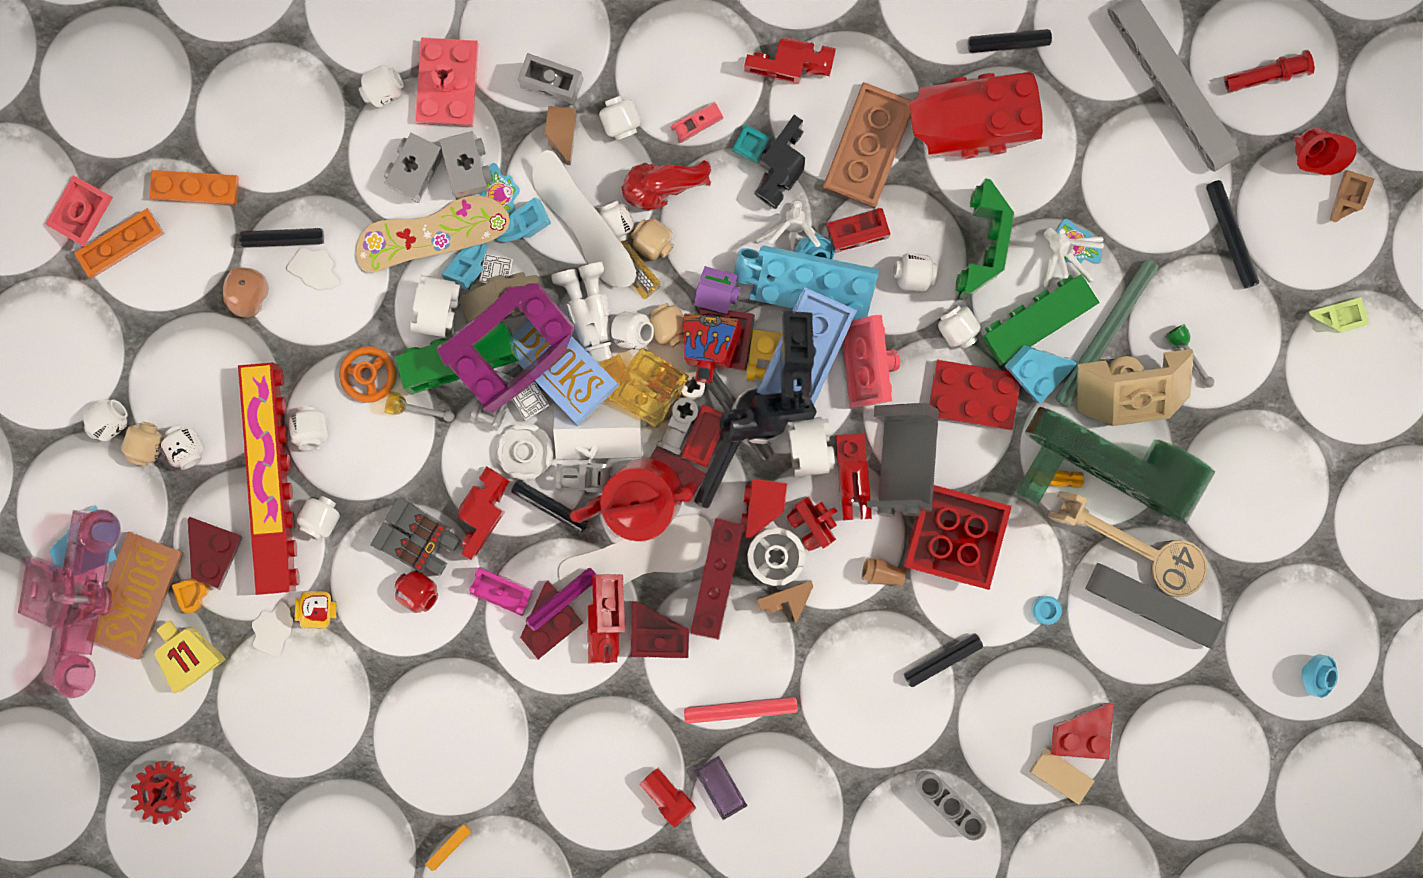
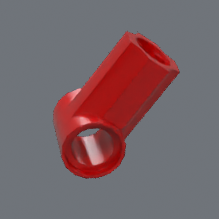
[639,767,697,828]

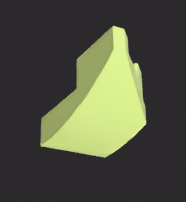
[1309,297,1369,333]

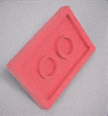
[415,37,479,127]
[842,315,900,409]

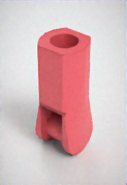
[670,102,724,143]

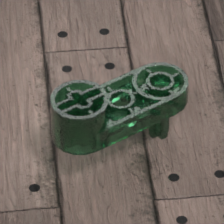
[1015,407,1215,524]

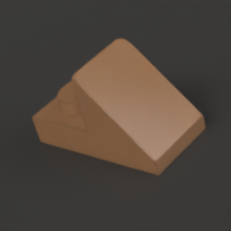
[757,580,813,623]

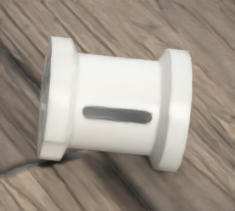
[679,372,705,400]

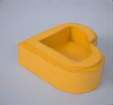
[172,579,209,614]

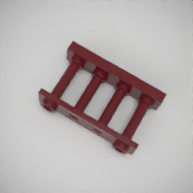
[690,518,744,640]

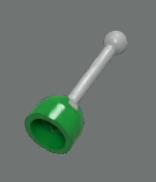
[1165,324,1215,388]

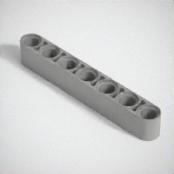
[1108,0,1240,172]

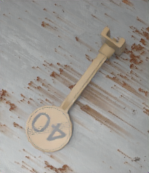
[1047,492,1207,597]

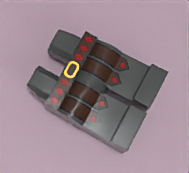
[370,497,461,576]

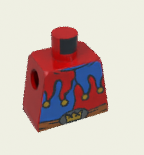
[684,313,742,383]

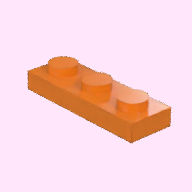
[149,170,239,205]
[74,208,165,279]

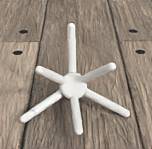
[755,201,821,251]
[1043,228,1104,288]

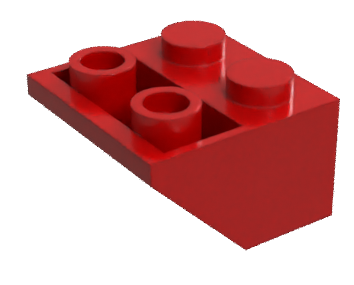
[741,479,788,538]

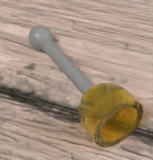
[384,391,454,422]

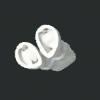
[551,262,613,362]

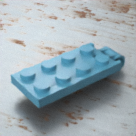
[734,245,879,320]

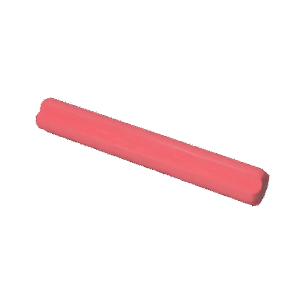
[684,697,798,724]

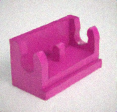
[469,567,534,616]

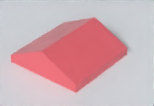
[45,175,113,247]

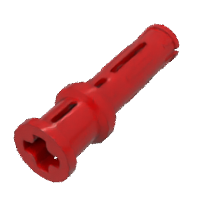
[1224,50,1315,94]

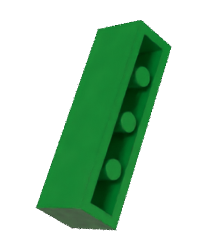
[981,274,1100,366]
[395,322,519,395]

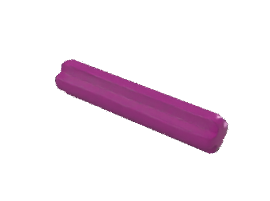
[525,568,596,631]

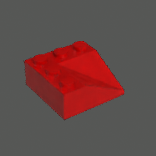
[902,485,1012,590]

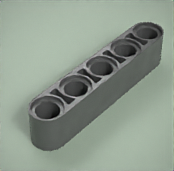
[1085,563,1225,649]

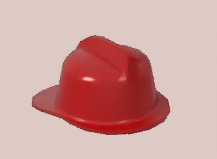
[1294,127,1357,175]

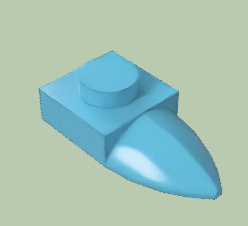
[496,197,551,242]
[441,243,487,290]

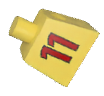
[154,620,226,694]

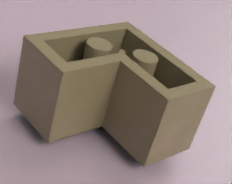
[459,272,540,324]

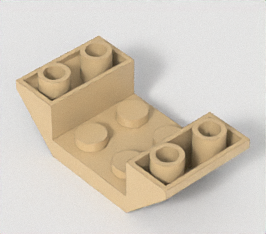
[1076,349,1194,426]

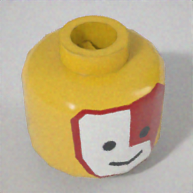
[295,591,337,629]

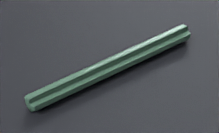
[1056,259,1159,406]

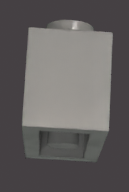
[518,53,583,105]
[439,131,492,199]
[384,132,443,203]

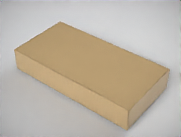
[1030,748,1095,805]

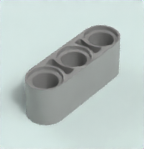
[915,771,987,841]

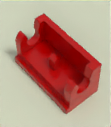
[826,208,891,254]

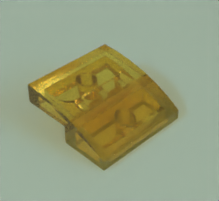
[609,348,689,428]

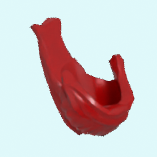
[621,160,711,210]

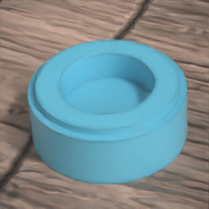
[1032,596,1062,625]

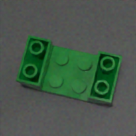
[955,178,1014,300]

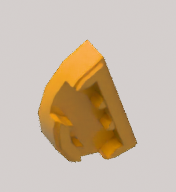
[425,823,471,871]

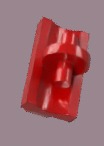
[787,496,838,551]

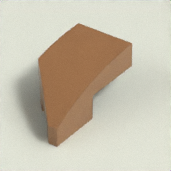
[545,106,577,165]
[1330,170,1375,222]

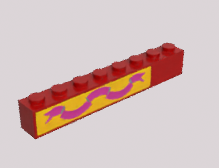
[238,362,300,595]

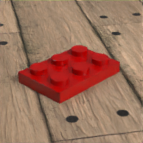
[929,359,1020,431]

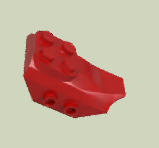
[909,72,1043,159]

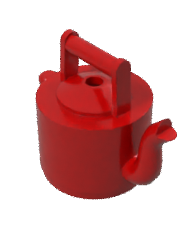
[570,458,697,542]

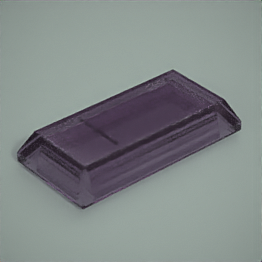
[694,756,748,820]

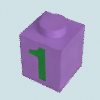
[694,266,740,314]

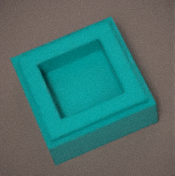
[732,124,770,164]

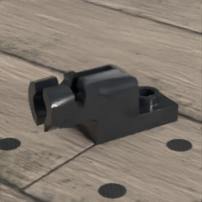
[754,114,805,209]
[781,311,814,408]
[720,391,817,443]

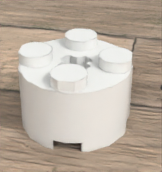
[411,275,460,337]
[787,417,835,477]
[747,528,805,586]

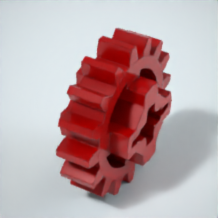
[130,761,196,825]

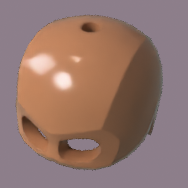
[223,267,269,318]

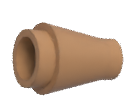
[861,556,906,586]

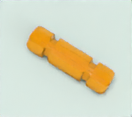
[1027,468,1084,488]

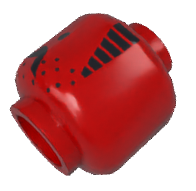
[394,571,438,613]

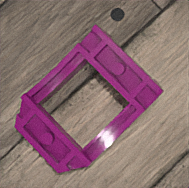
[437,283,575,413]

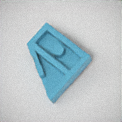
[1005,345,1077,404]

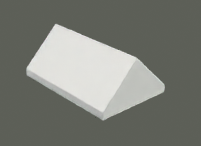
[553,400,642,460]

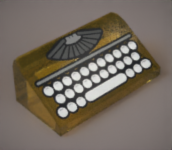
[621,240,661,299]

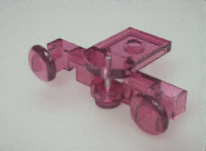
[18,509,121,698]

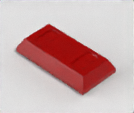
[680,404,723,468]

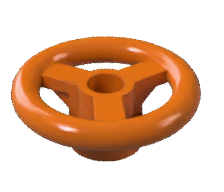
[339,346,396,403]

